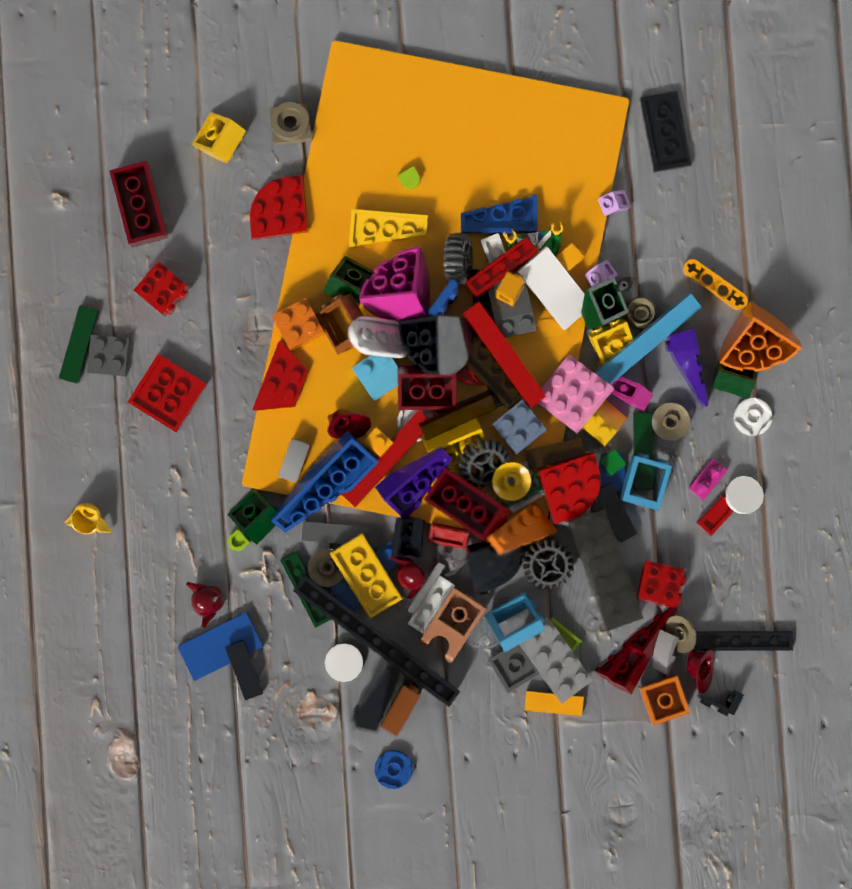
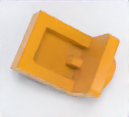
[363,427,394,457]

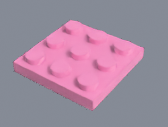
[538,355,614,434]

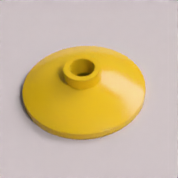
[492,462,531,501]

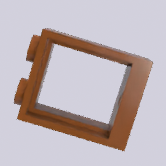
[315,294,364,355]
[380,682,421,736]

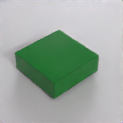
[600,449,626,476]

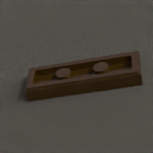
[525,437,585,470]

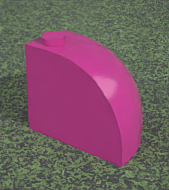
[359,246,430,322]

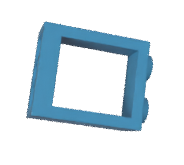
[619,453,672,511]
[484,592,546,652]

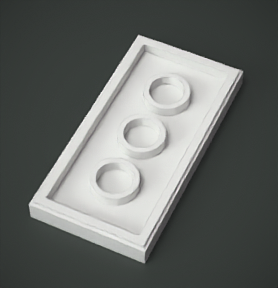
[517,246,584,330]

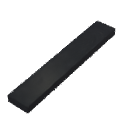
[691,631,793,651]

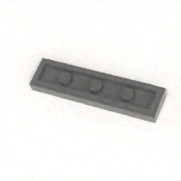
[302,521,380,547]

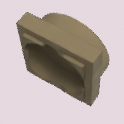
[270,102,312,146]

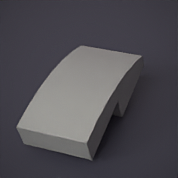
[278,438,310,483]
[652,630,679,675]

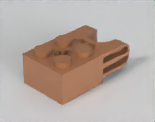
[420,587,488,663]

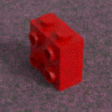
[134,261,190,317]
[636,560,686,608]

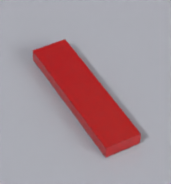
[465,236,539,298]

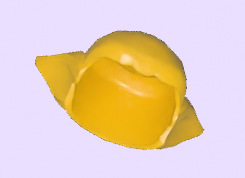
[65,503,112,534]

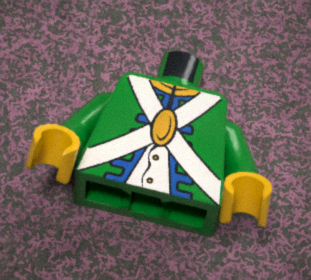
[503,221,563,265]

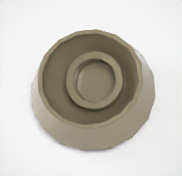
[624,296,658,329]

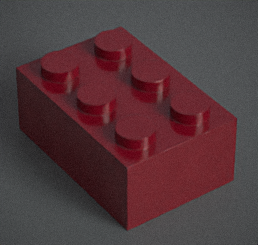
[398,366,456,410]

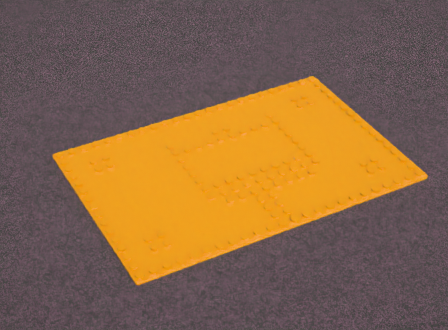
[242,41,629,545]

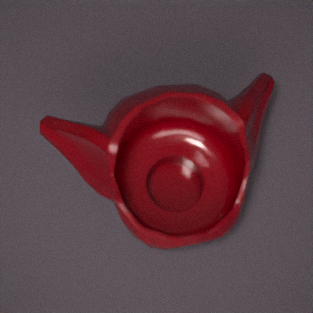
[390,556,426,599]
[186,582,224,628]

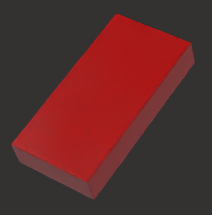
[697,495,734,536]
[428,522,469,550]

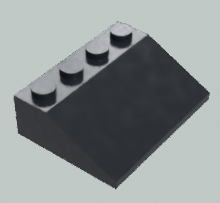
[351,667,391,733]

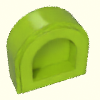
[397,166,420,190]
[228,528,251,551]

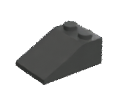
[488,273,537,338]

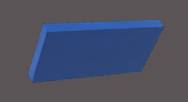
[178,612,264,681]

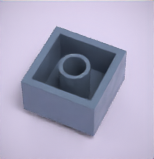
[492,400,547,455]

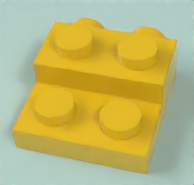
[588,318,633,366]

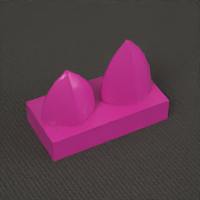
[688,458,728,500]

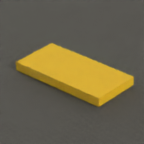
[330,533,403,619]

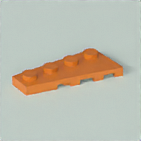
[487,501,558,554]

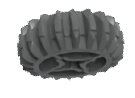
[443,233,474,285]
[458,437,510,489]
[522,538,574,590]

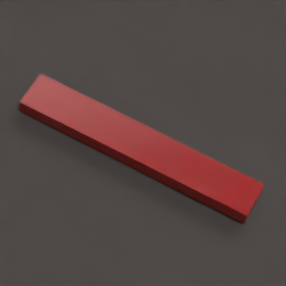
[463,302,547,408]
[341,410,429,507]

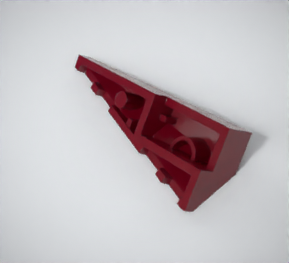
[594,607,677,695]

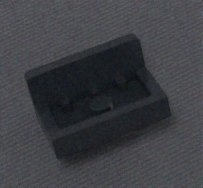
[391,516,425,558]

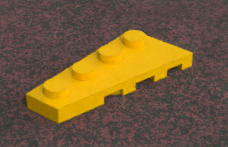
[349,209,428,247]

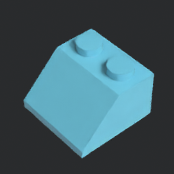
[352,355,398,401]

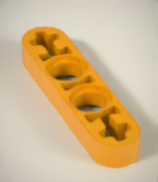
[683,259,748,310]

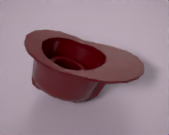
[327,409,371,438]
[687,650,714,694]

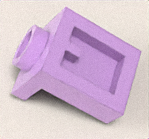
[598,190,631,216]
[584,260,618,287]

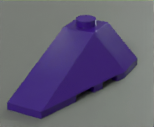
[665,329,709,408]
[375,447,452,517]

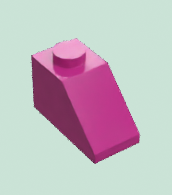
[611,376,653,411]

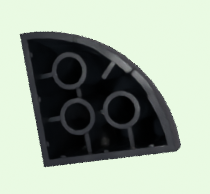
[399,316,472,375]
[466,542,525,595]

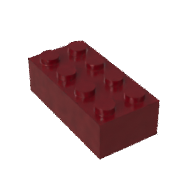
[109,161,169,248]
[424,468,512,545]

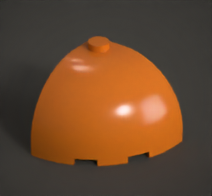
[719,301,802,371]

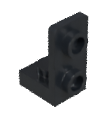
[697,690,744,716]

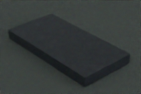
[639,91,692,173]

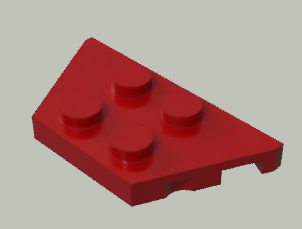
[252,341,309,411]

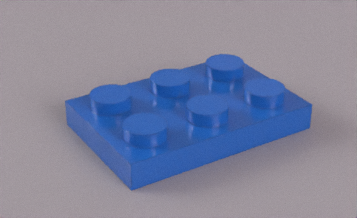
[429,280,459,317]

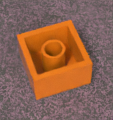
[272,298,325,352]
[638,674,690,726]

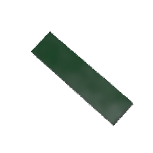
[59,305,99,384]
[633,413,654,490]
[280,551,331,628]

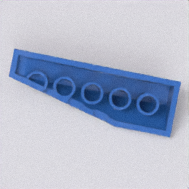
[271,430,379,532]

